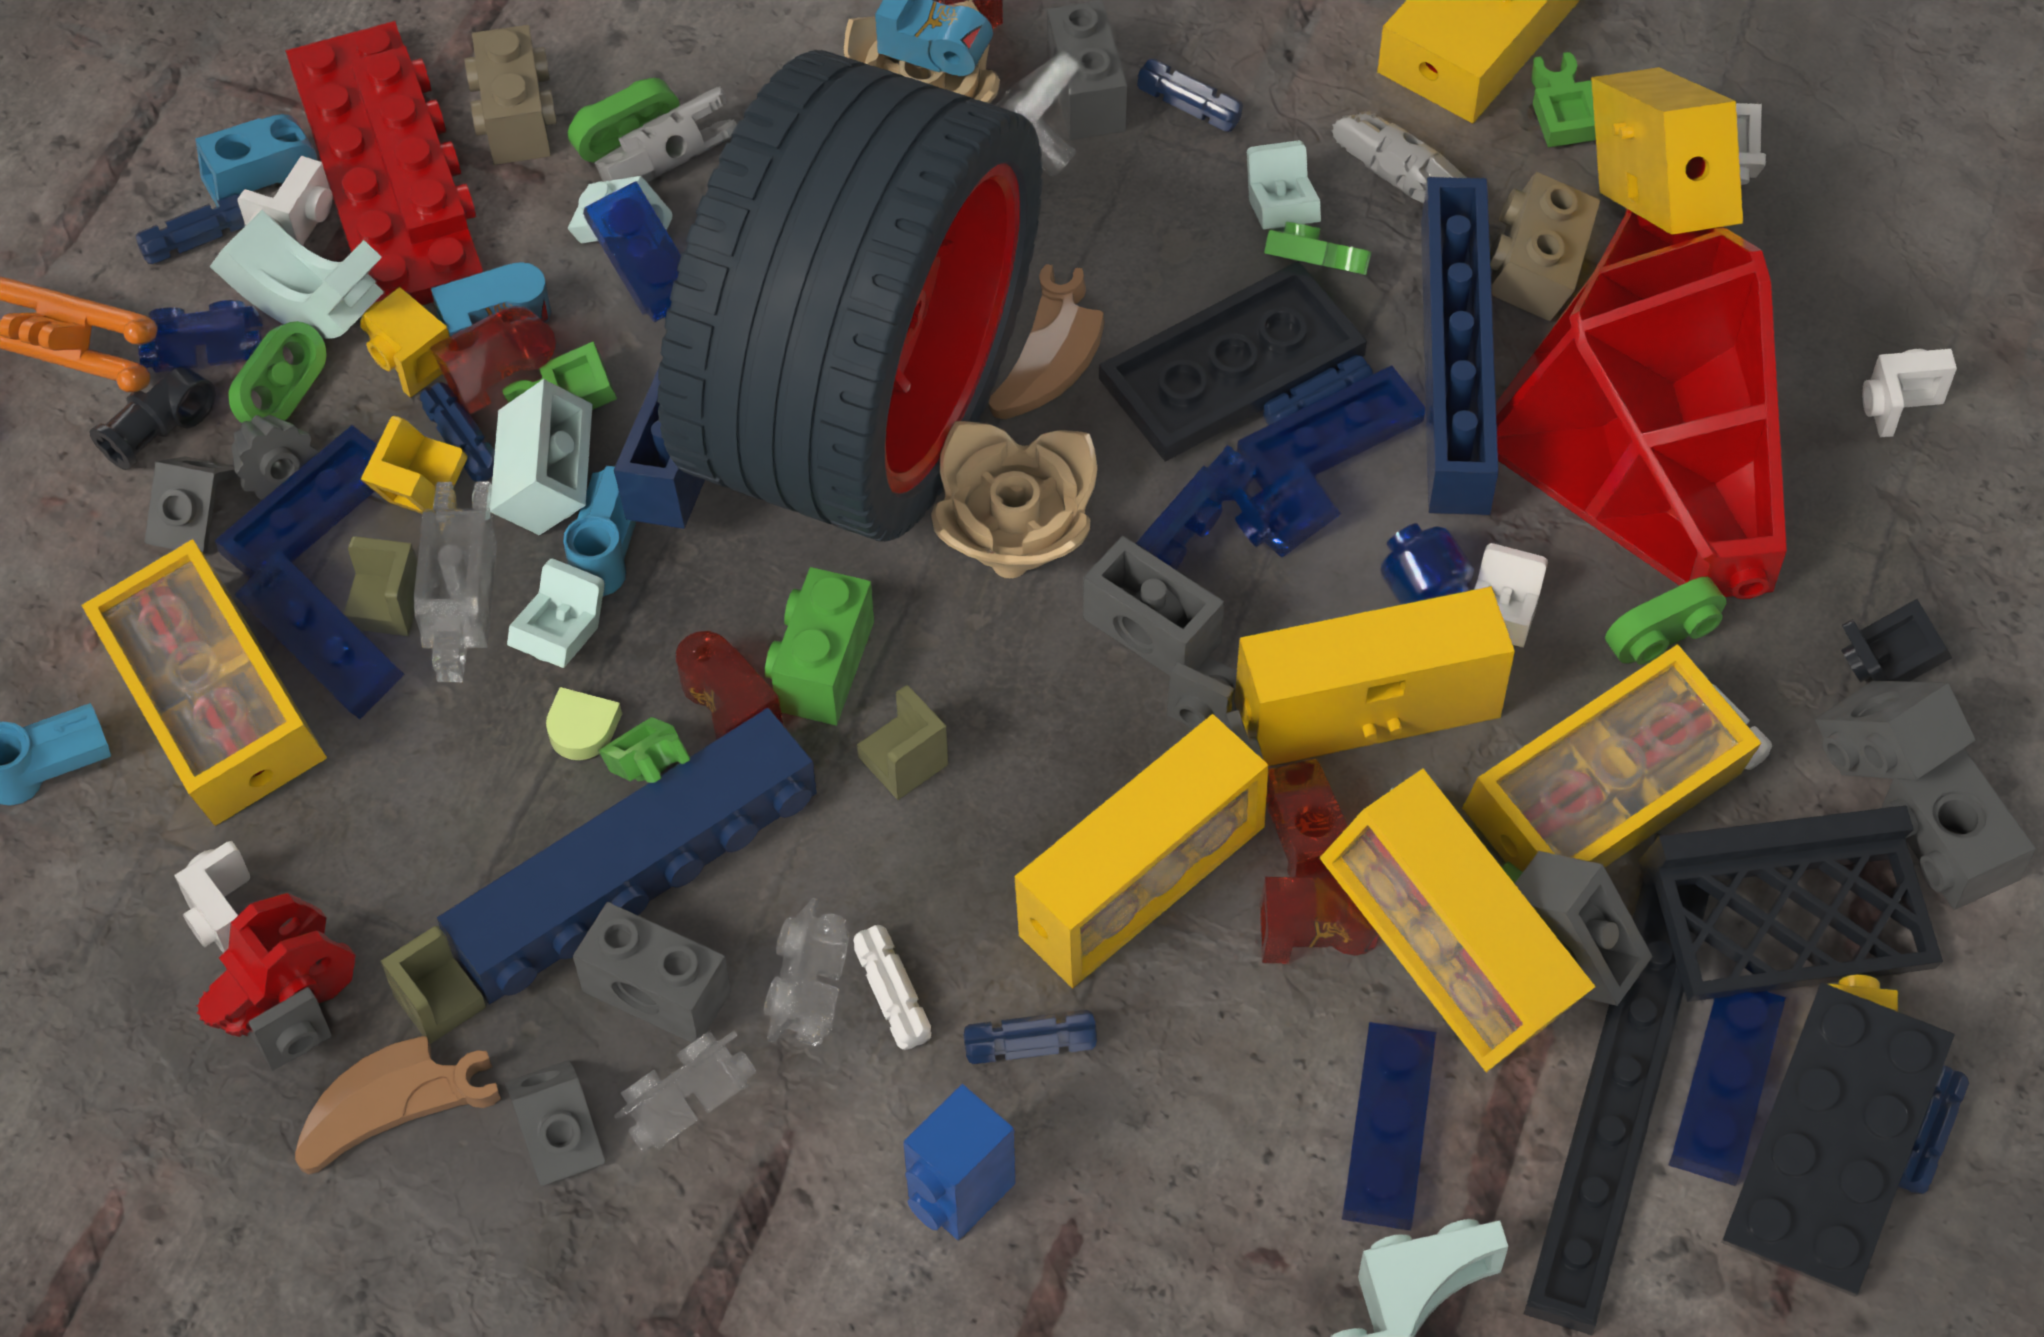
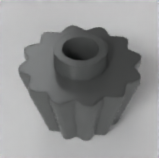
[231,415,317,499]

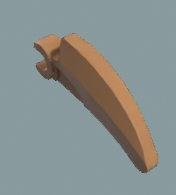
[989,264,1105,419]
[295,1036,501,1174]

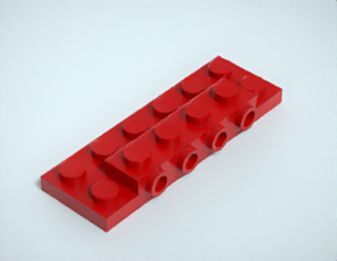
[285,21,483,305]

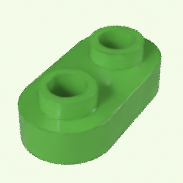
[568,78,680,162]
[229,321,326,423]
[1605,577,1726,665]

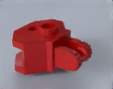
[196,893,356,1037]

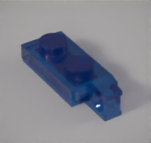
[583,181,681,323]
[1135,445,1257,570]

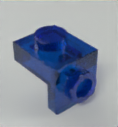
[1231,460,1341,558]

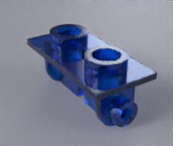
[138,300,264,373]

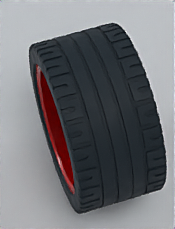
[658,50,1043,542]

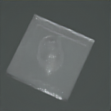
[996,50,1081,177]

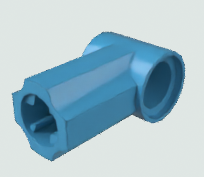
[563,466,637,596]
[0,703,111,806]

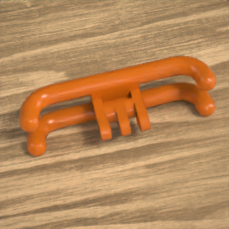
[0,276,158,392]

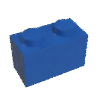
[903,1084,1015,1241]

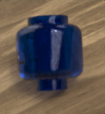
[1380,523,1474,605]

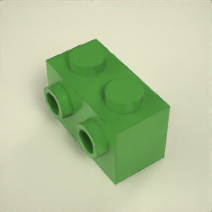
[765,567,874,726]

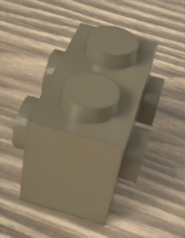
[464,25,557,165]
[1490,171,1600,321]

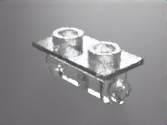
[764,898,850,1045]
[613,1031,756,1152]

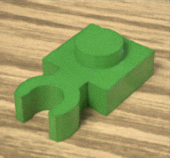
[1531,52,1596,147]
[1264,221,1372,275]
[502,341,617,410]
[598,717,690,783]

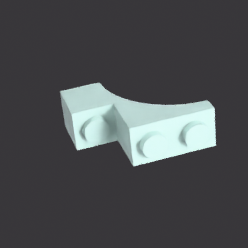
[1330,1219,1508,1337]

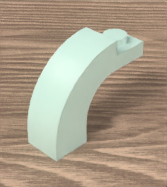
[210,210,384,339]

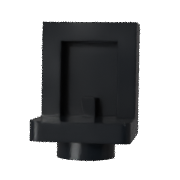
[1841,599,1952,683]

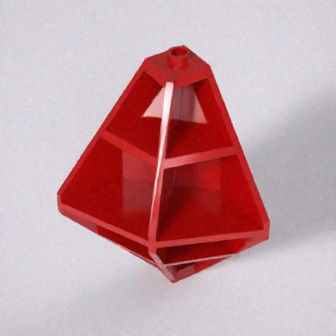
[1496,209,1787,599]

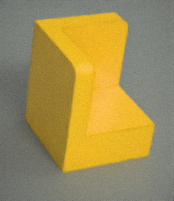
[361,416,468,519]

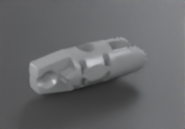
[595,86,737,182]
[1331,111,1467,203]

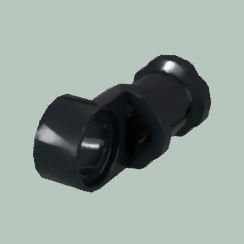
[89,366,216,470]

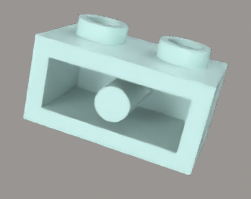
[490,379,592,535]

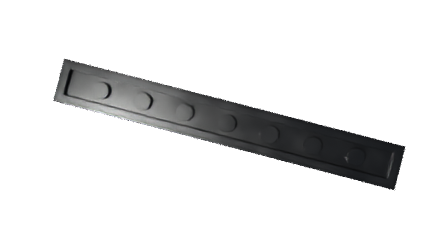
[1524,833,1710,1335]

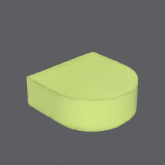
[546,687,622,760]

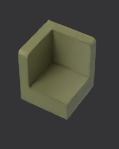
[343,536,423,636]
[857,685,948,800]
[381,926,486,1044]

